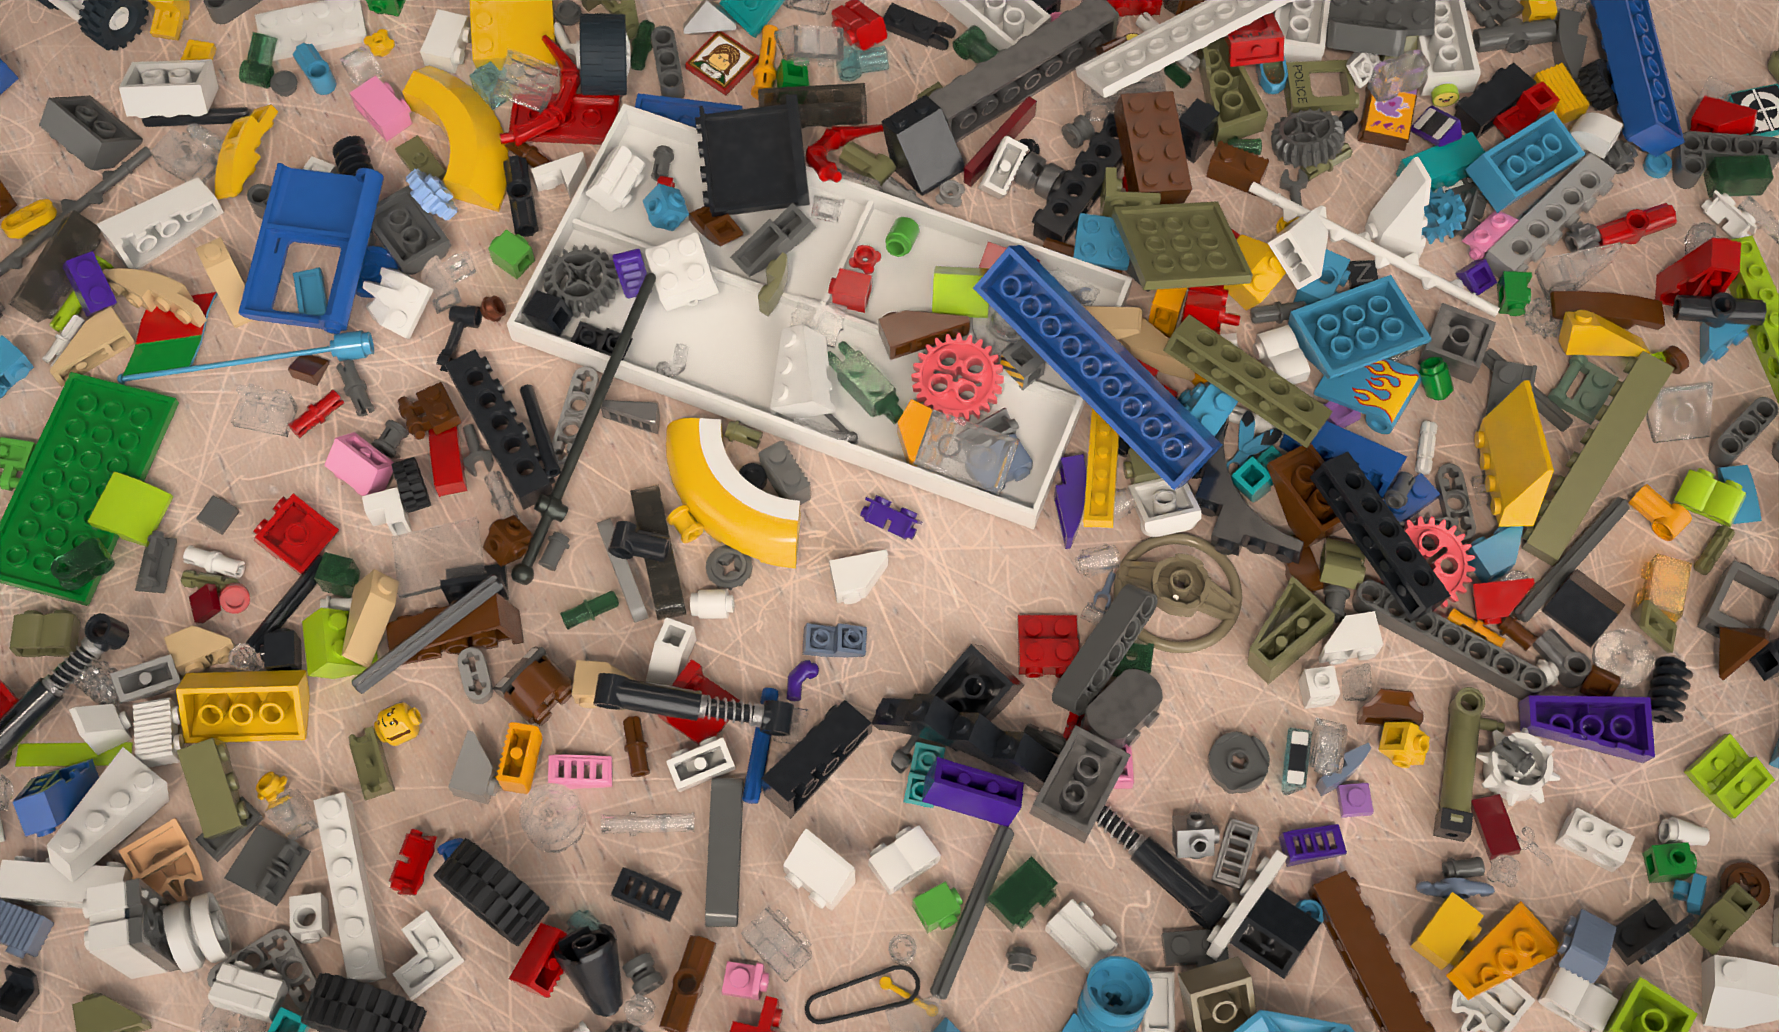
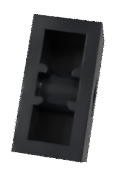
[1179,98,1220,164]

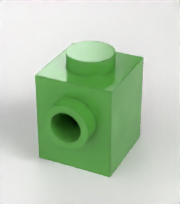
[488,229,535,279]
[912,881,963,933]

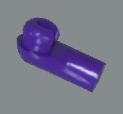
[786,660,819,701]

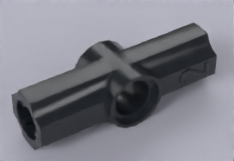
[503,155,539,237]
[1672,292,1767,328]

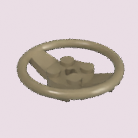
[1114,533,1242,653]

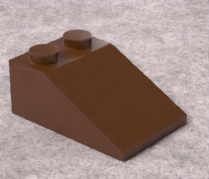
[1267,443,1344,549]

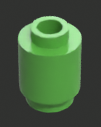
[885,217,920,257]

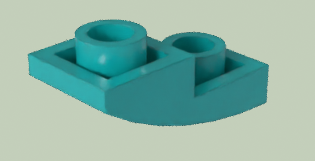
[903,742,946,808]

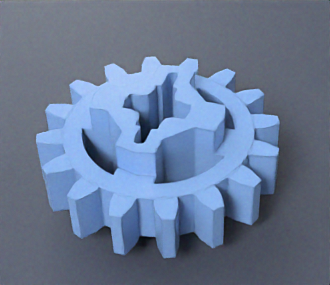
[406,168,458,221]

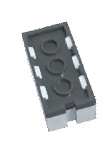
[82,878,181,979]

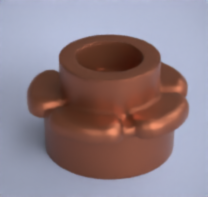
[480,295,506,322]

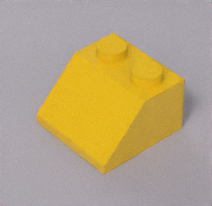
[1224,234,1286,311]

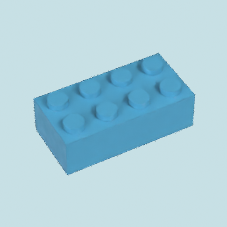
[1465,111,1585,213]

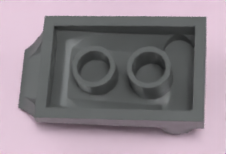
[372,185,451,275]

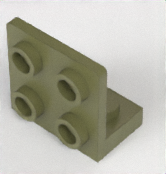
[1100,167,1161,218]

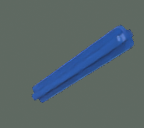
[743,688,779,804]

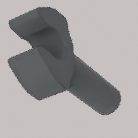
[1279,169,1308,206]
[463,424,494,477]

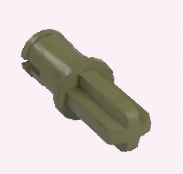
[1300,143,1353,181]

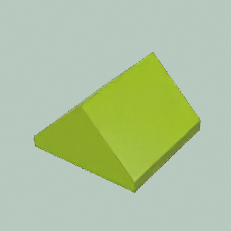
[932,266,990,318]

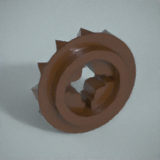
[1718,862,1770,910]

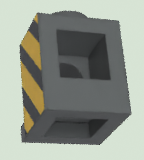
[1000,338,1046,391]

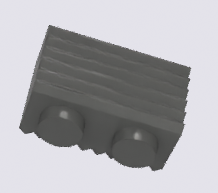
[758,441,811,505]

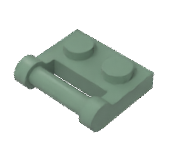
[1548,355,1619,425]

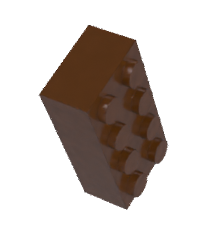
[1113,91,1192,205]

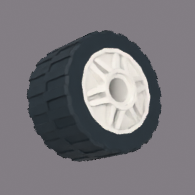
[576,14,630,95]

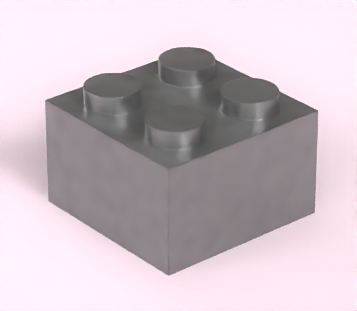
[1418,303,1496,384]

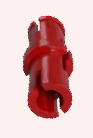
[288,389,344,439]

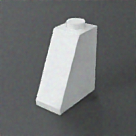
[1268,209,1329,290]

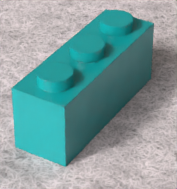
[1396,132,1485,192]

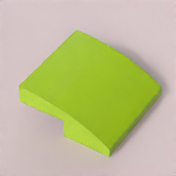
[88,472,173,547]
[1684,733,1775,819]

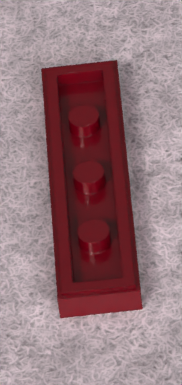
[963,96,1037,187]

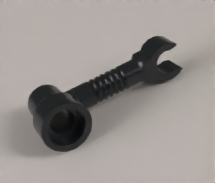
[437,305,483,372]

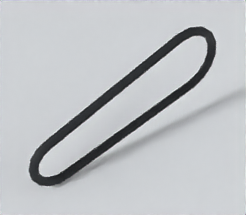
[805,965,920,1025]

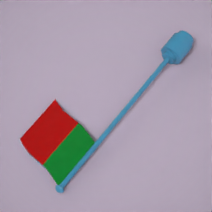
[117,292,374,385]

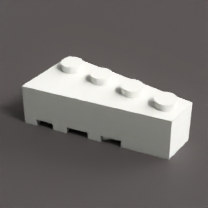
[97,177,224,270]
[47,747,169,882]

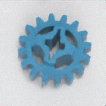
[1421,187,1467,244]

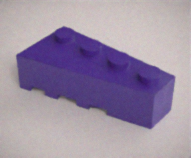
[1518,695,1655,763]

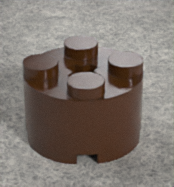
[504,655,573,726]

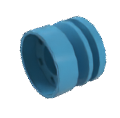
[1077,956,1153,1032]

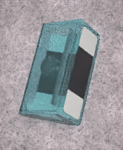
[1282,728,1312,795]

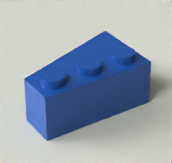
[12,759,99,837]

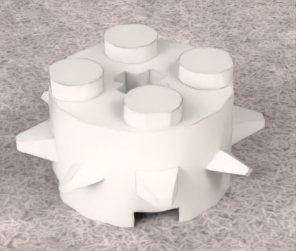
[1476,728,1560,806]

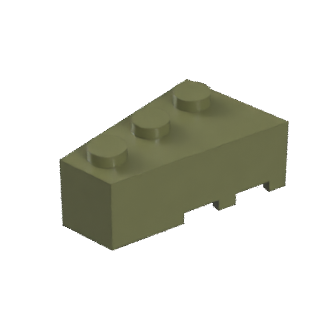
[1247,576,1335,685]
[176,738,249,839]

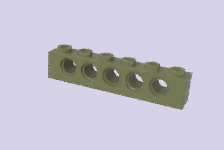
[1163,315,1333,448]

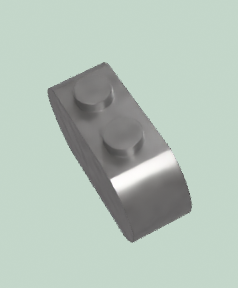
[1080,669,1163,749]

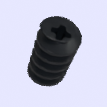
[332,136,374,176]
[1647,656,1693,724]

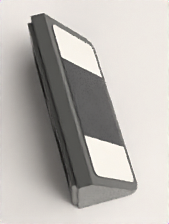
[493,647,547,699]

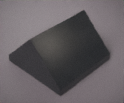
[1542,569,1625,648]

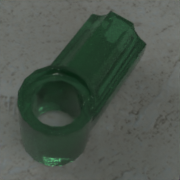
[952,25,999,64]
[239,32,278,89]

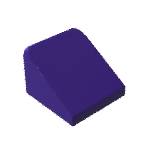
[1455,259,1497,296]

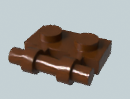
[398,382,462,440]

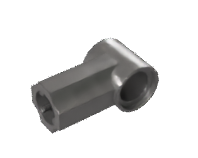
[1532,628,1591,688]

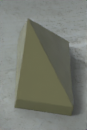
[1631,600,1677,653]

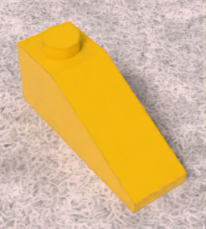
[1558,310,1650,357]

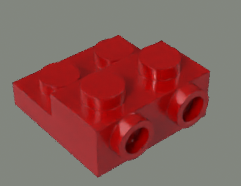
[253,493,339,576]
[1017,615,1079,678]

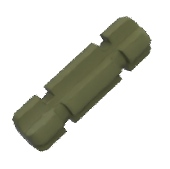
[1694,525,1735,575]
[181,570,240,593]

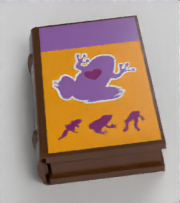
[1357,73,1420,151]

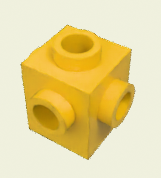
[1378,722,1430,768]

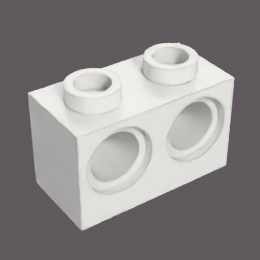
[1555,807,1635,873]

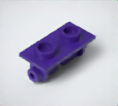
[860,495,923,540]

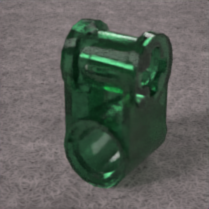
[51,537,115,591]

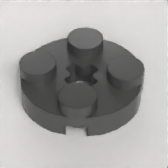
[1208,732,1270,794]

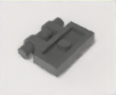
[1464,0,1524,28]

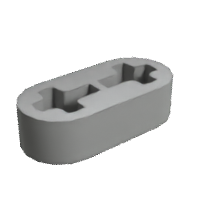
[458,647,493,704]

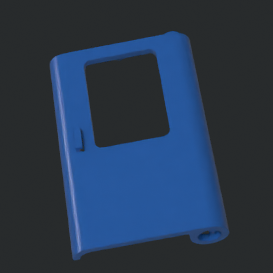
[238,163,384,334]

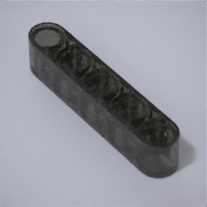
[630,484,687,621]

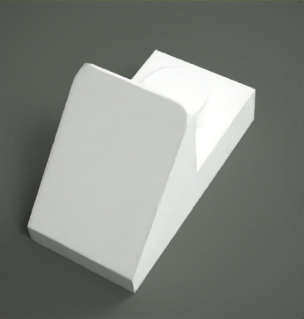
[531,152,587,199]

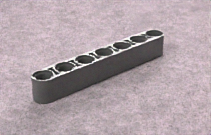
[1352,580,1547,700]

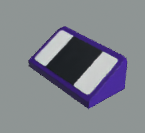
[1411,105,1462,147]

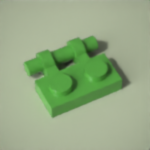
[0,437,36,491]

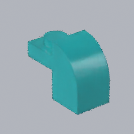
[1231,445,1282,503]

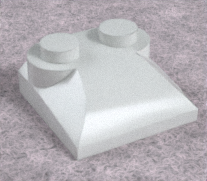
[1128,478,1201,537]

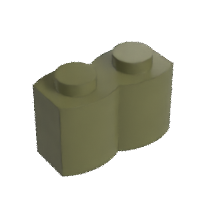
[1319,537,1366,590]
[9,610,81,657]

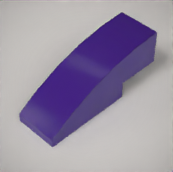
[1054,454,1086,549]

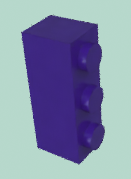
[922,757,1024,827]

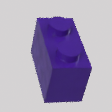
[62,251,117,317]

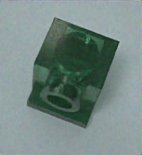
[1112,643,1154,677]

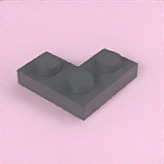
[1161,929,1229,968]

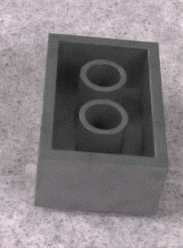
[1029,725,1131,843]

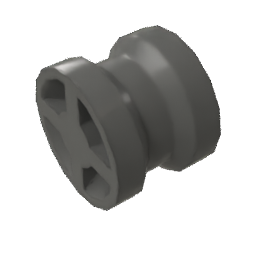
[1062,115,1095,149]

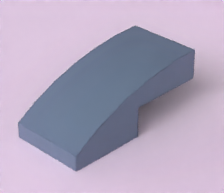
[1316,743,1371,796]

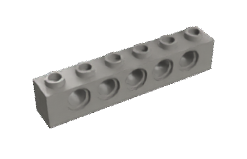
[1484,152,1617,279]

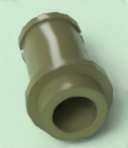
[725,420,763,449]

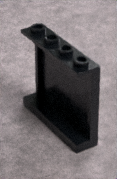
[695,94,810,217]

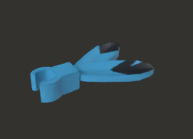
[1226,411,1282,469]

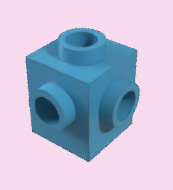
[642,184,689,231]

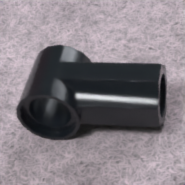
[608,521,671,562]

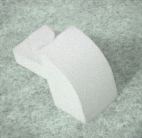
[1569,112,1623,164]

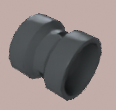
[622,953,664,997]

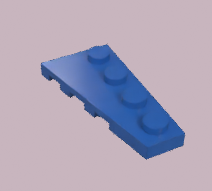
[635,93,743,128]

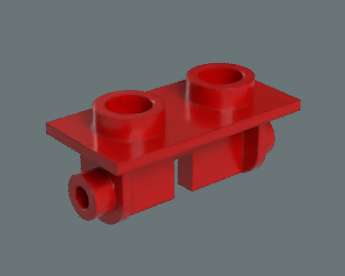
[389,829,437,896]

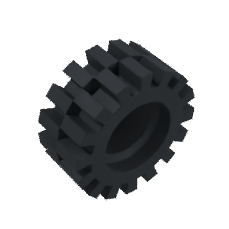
[1578,58,1618,111]
[392,457,431,513]

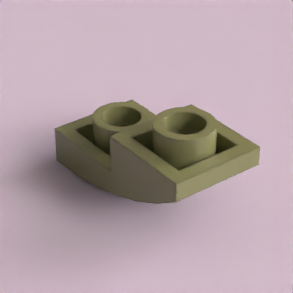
[758,252,788,317]

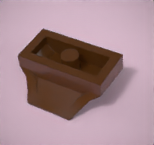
[1357,688,1424,727]

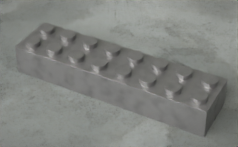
[929,0,1119,143]

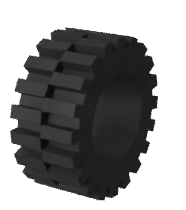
[433,838,550,947]
[300,973,427,1032]

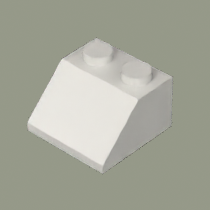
[783,829,855,911]

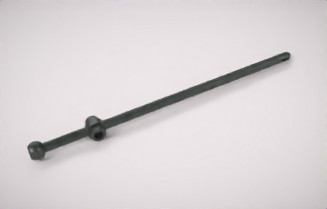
[511,273,656,585]

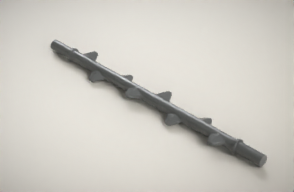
[0,146,153,277]

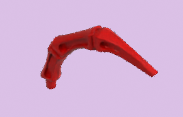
[499,35,581,147]
[805,124,883,183]

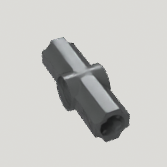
[1472,18,1557,53]

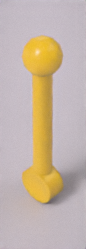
[879,976,938,1017]

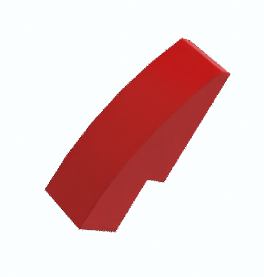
[428,425,468,497]

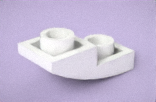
[1346,52,1382,89]

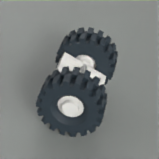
[37,0,149,51]

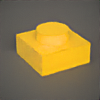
[181,39,217,61]

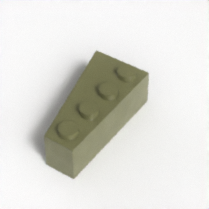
[1196,37,1268,147]

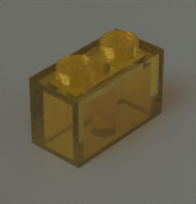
[1636,553,1692,623]

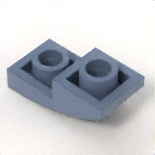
[802,623,867,658]

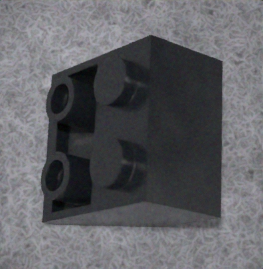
[1230,888,1321,979]

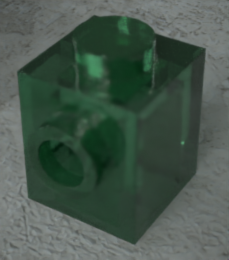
[314,552,360,598]

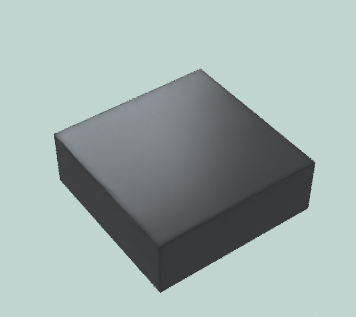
[196,495,239,535]

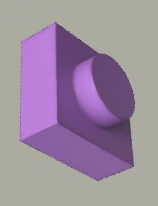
[1324,401,1361,428]
[1336,783,1374,818]

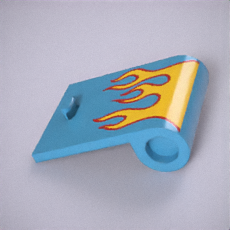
[1314,358,1422,434]

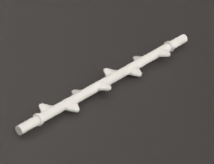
[1249,182,1500,317]

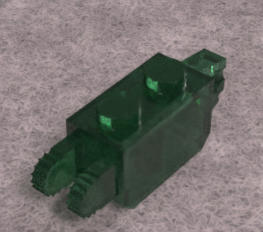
[827,341,903,425]

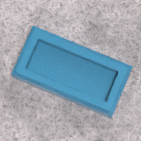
[293,268,327,316]

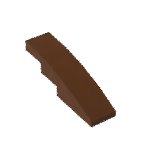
[1550,291,1665,330]

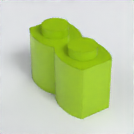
[1674,468,1746,528]

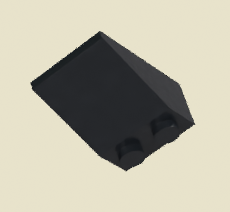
[929,644,1025,752]

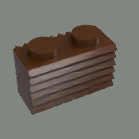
[1206,141,1269,196]

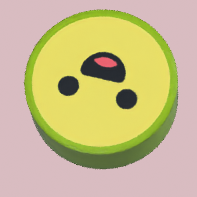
[1431,84,1459,107]

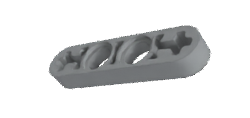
[552,367,599,470]
[597,518,649,623]

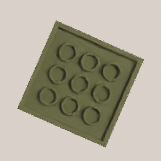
[1112,201,1253,290]

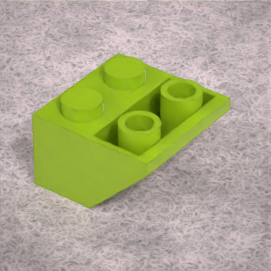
[302,607,378,679]

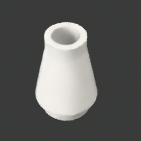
[1658,817,1710,846]

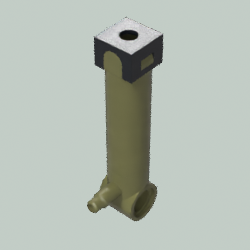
[1433,687,1505,842]

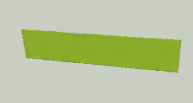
[15,742,133,767]

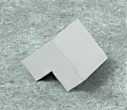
[362,487,412,538]

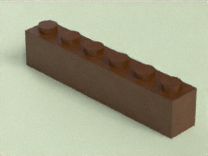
[1308,870,1436,1032]

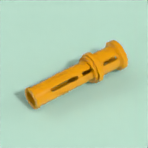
[751,25,779,101]

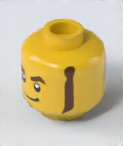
[374,702,422,746]

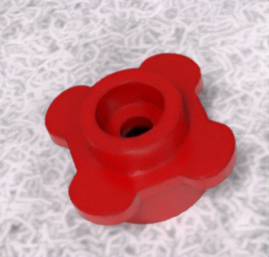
[849,245,881,274]

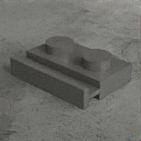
[1486,360,1537,416]

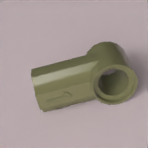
[839,141,896,190]

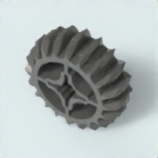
[1271,108,1345,169]
[543,244,619,318]

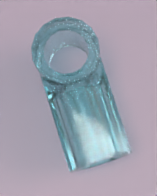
[834,46,889,82]

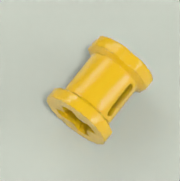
[666,505,704,544]

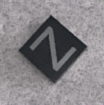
[1347,260,1378,289]

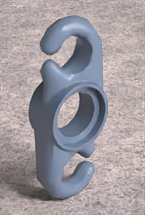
[1416,878,1495,899]

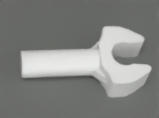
[554,22,576,57]

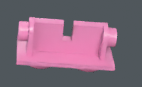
[1462,211,1519,260]

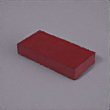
[1471,794,1521,860]

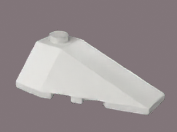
[1365,157,1431,260]
[1701,955,1779,1029]

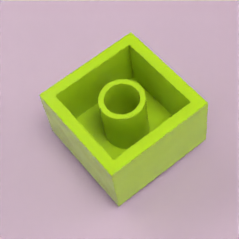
[1602,977,1698,1032]

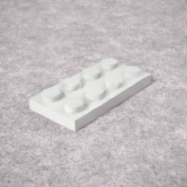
[255,0,367,63]

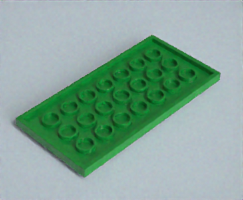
[0,372,179,606]

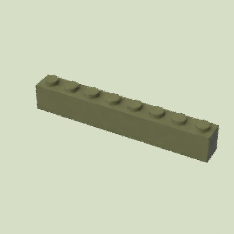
[1522,351,1674,566]

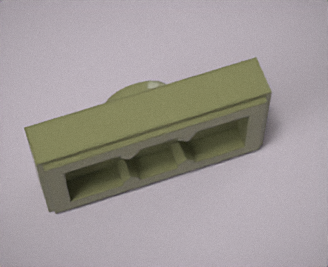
[395,135,446,181]

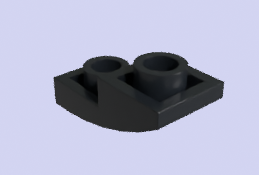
[570,321,633,361]

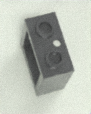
[1697,560,1779,639]

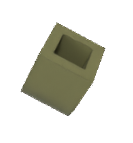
[1688,882,1760,955]

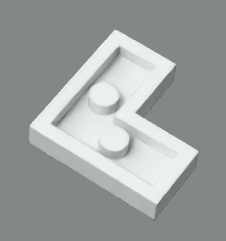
[392,910,464,1001]

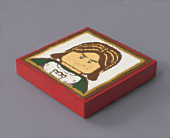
[685,31,759,96]

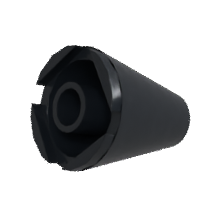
[553,924,623,1017]

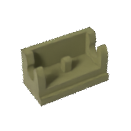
[348,726,395,801]

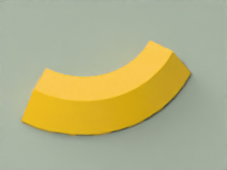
[402,65,508,212]

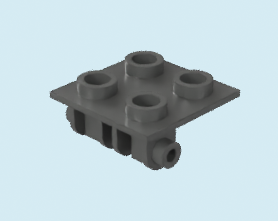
[224,824,311,906]

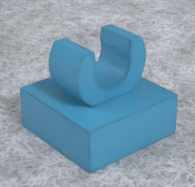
[1673,873,1707,916]

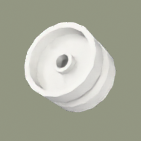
[163,892,232,973]

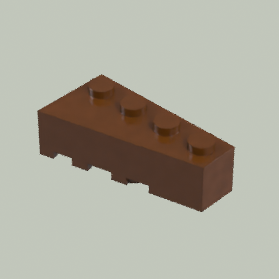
[386,593,524,665]

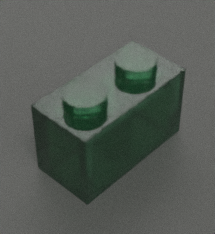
[1703,155,1774,198]
[986,856,1058,932]

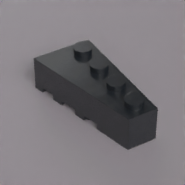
[761,700,872,819]

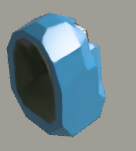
[1255,57,1288,94]

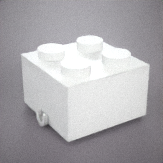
[644,232,719,311]

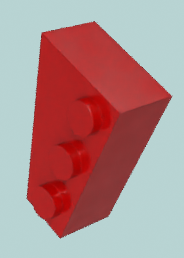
[1655,237,1741,306]

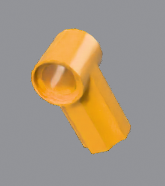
[1629,484,1692,541]

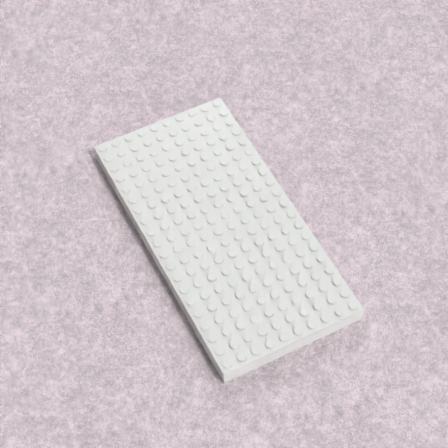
[507,104,1132,530]

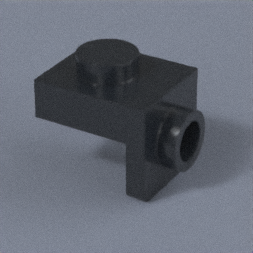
[0,965,40,1022]

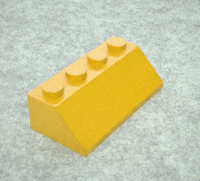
[176,670,310,743]

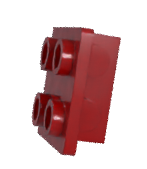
[658,659,740,746]

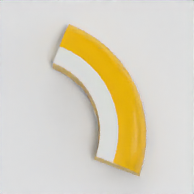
[666,418,801,569]

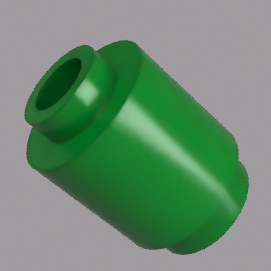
[1419,357,1454,401]

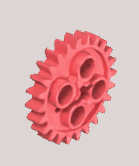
[911,333,1004,424]
[1381,516,1475,611]

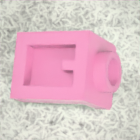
[722,961,769,1001]

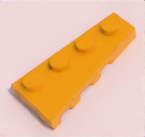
[1446,901,1559,1000]

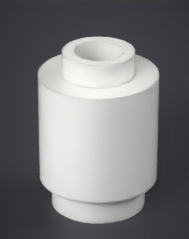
[690,589,734,619]

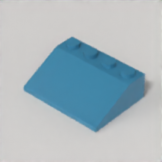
[1288,275,1432,380]

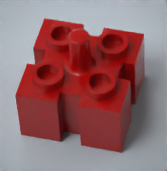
[1180,285,1241,335]

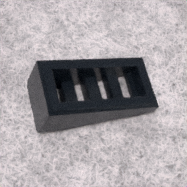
[611,867,682,922]

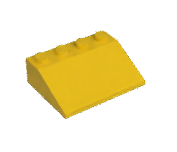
[470,0,557,72]
[1474,380,1554,527]

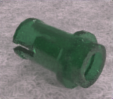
[1227,136,1262,155]

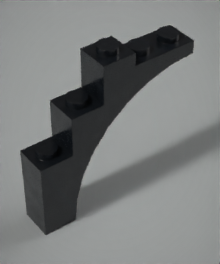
[1192,416,1304,564]
[872,694,1058,792]

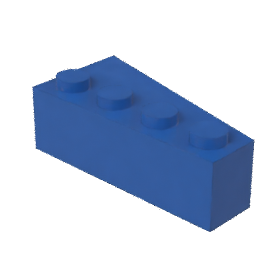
[1279,421,1407,500]

